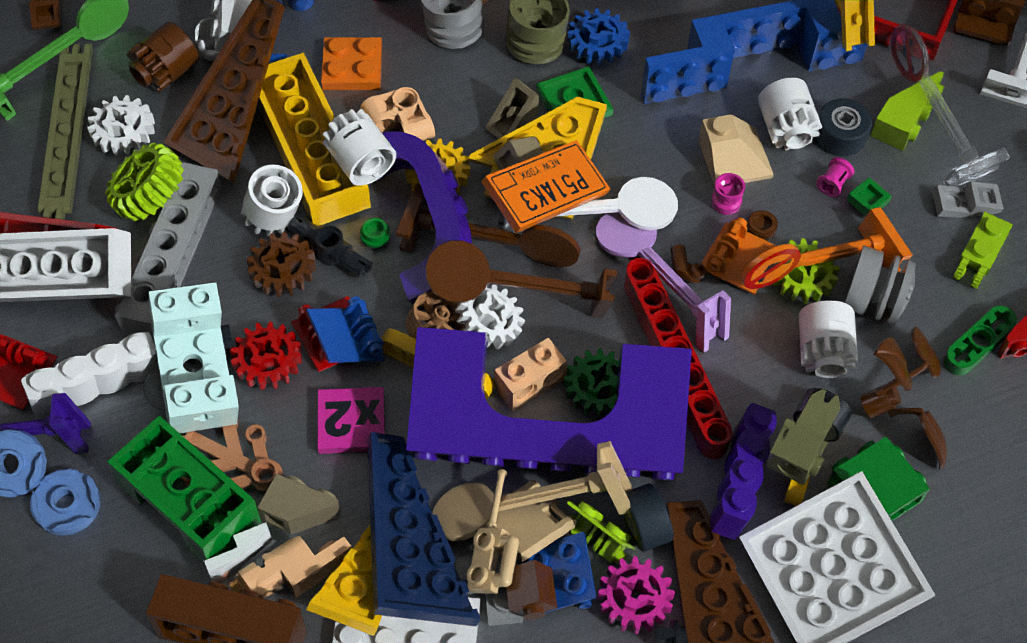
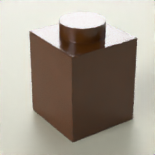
[506,560,557,620]

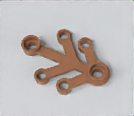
[181,419,283,492]

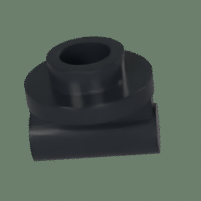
[652,619,688,643]

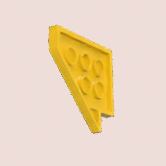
[468,97,607,221]

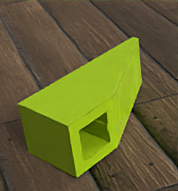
[871,71,945,151]

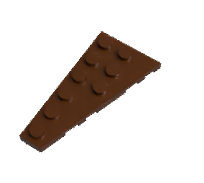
[163,0,285,184]
[666,500,775,643]

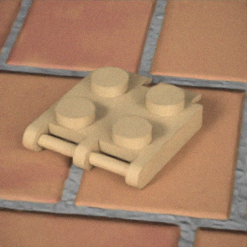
[496,480,577,562]

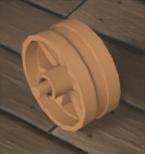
[406,291,466,339]

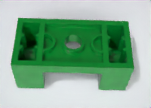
[107,415,261,564]

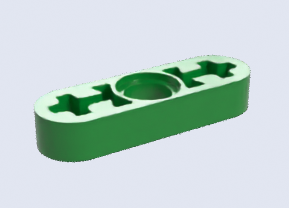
[943,306,1017,375]

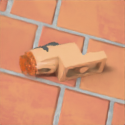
[228,536,352,598]

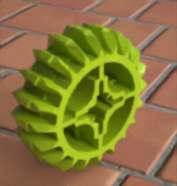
[105,142,184,222]

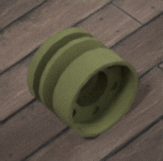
[505,0,570,64]

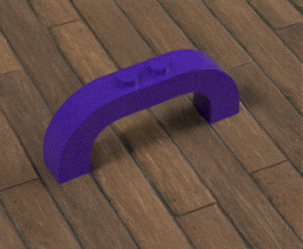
[378,131,472,310]

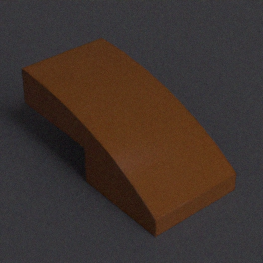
[29,0,62,31]

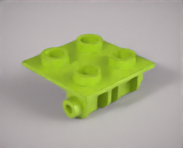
[567,501,636,565]

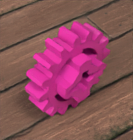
[597,556,675,634]

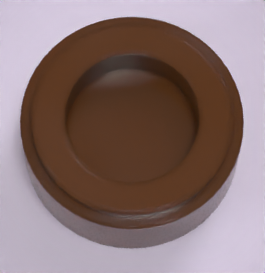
[747,210,778,241]

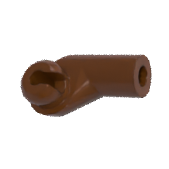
[670,244,706,284]

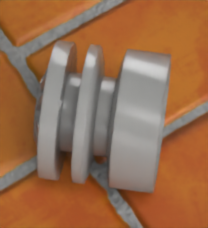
[421,0,485,49]
[844,245,916,325]

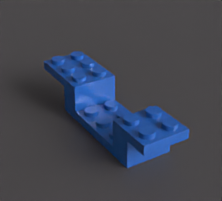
[641,0,867,104]

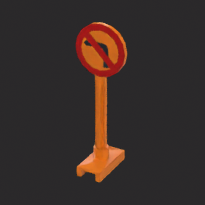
[741,207,913,289]

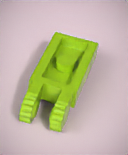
[953,212,1013,289]

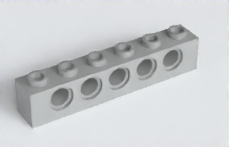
[114,162,222,339]

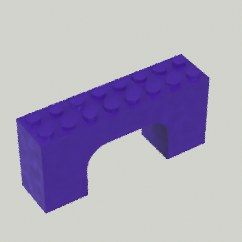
[406,327,692,480]

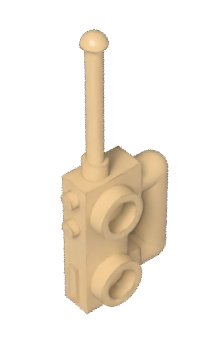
[467,469,519,594]

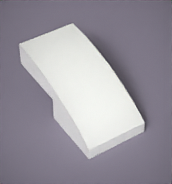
[204,522,272,583]

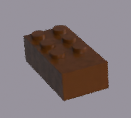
[146,574,307,643]

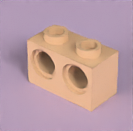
[494,338,567,412]

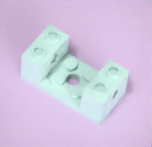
[149,282,239,433]

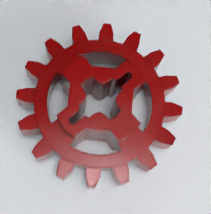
[230,321,303,390]

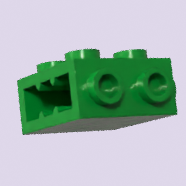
[827,437,930,521]

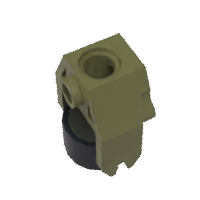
[766,388,852,485]

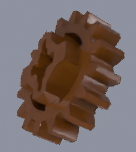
[246,232,316,297]

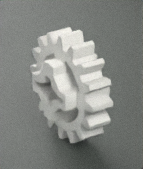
[88,95,155,156]
[455,284,525,350]

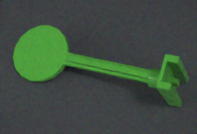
[0,0,129,121]

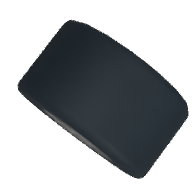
[815,98,872,156]
[623,483,674,552]

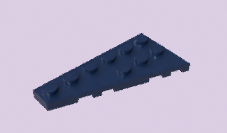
[367,432,481,627]

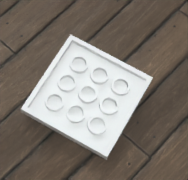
[739,471,935,643]

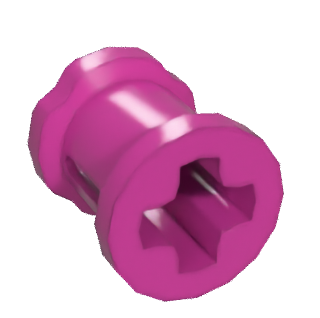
[816,157,854,197]

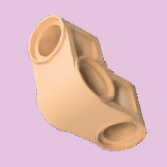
[361,87,435,141]

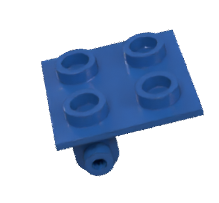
[306,296,384,363]
[523,532,597,613]

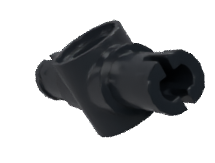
[288,213,373,279]

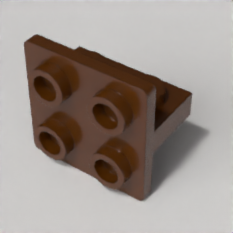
[954,0,1025,46]

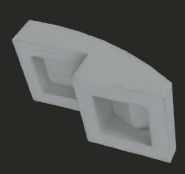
[932,181,1004,218]

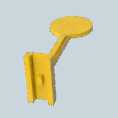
[834,0,875,52]

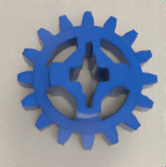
[567,8,630,65]

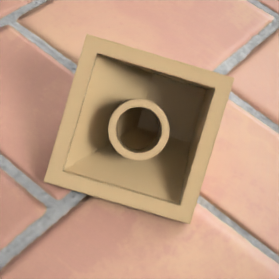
[698,114,774,185]

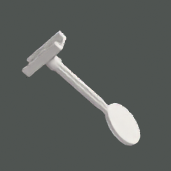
[980,28,1027,108]
[497,177,678,233]

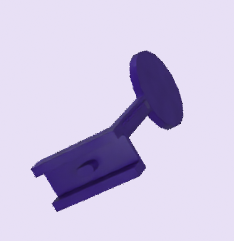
[0,393,91,454]

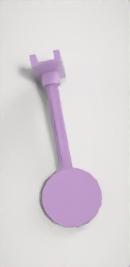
[596,212,731,353]

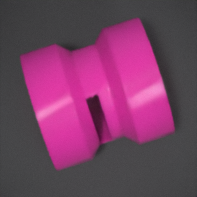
[711,173,745,215]

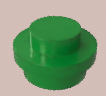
[360,218,391,248]

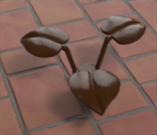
[860,326,947,470]

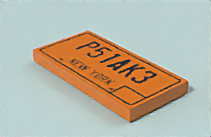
[481,140,611,233]

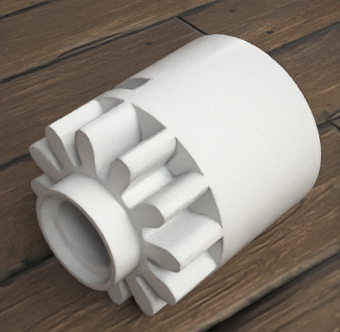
[758,78,822,150]
[323,109,396,186]
[241,165,303,237]
[799,301,858,378]

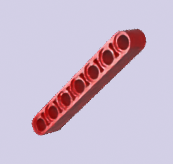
[624,258,733,459]

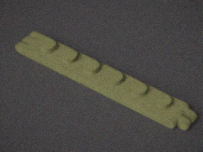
[38,43,93,220]

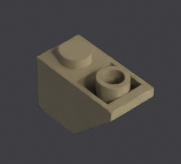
[257,474,340,535]

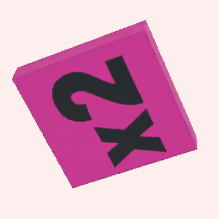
[318,387,385,454]

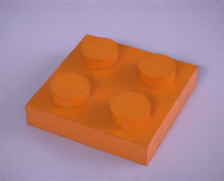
[321,37,382,90]

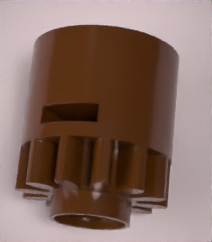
[126,22,199,93]

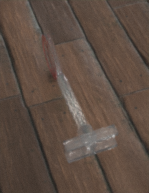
[889,24,1010,187]

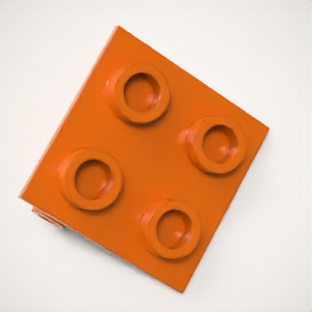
[701,217,776,295]

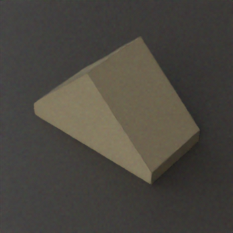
[485,78,539,139]

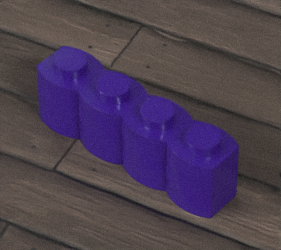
[710,403,777,540]

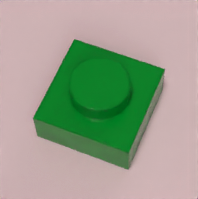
[847,177,892,216]

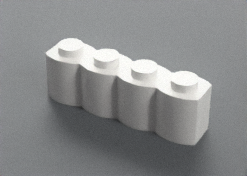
[21,332,158,419]

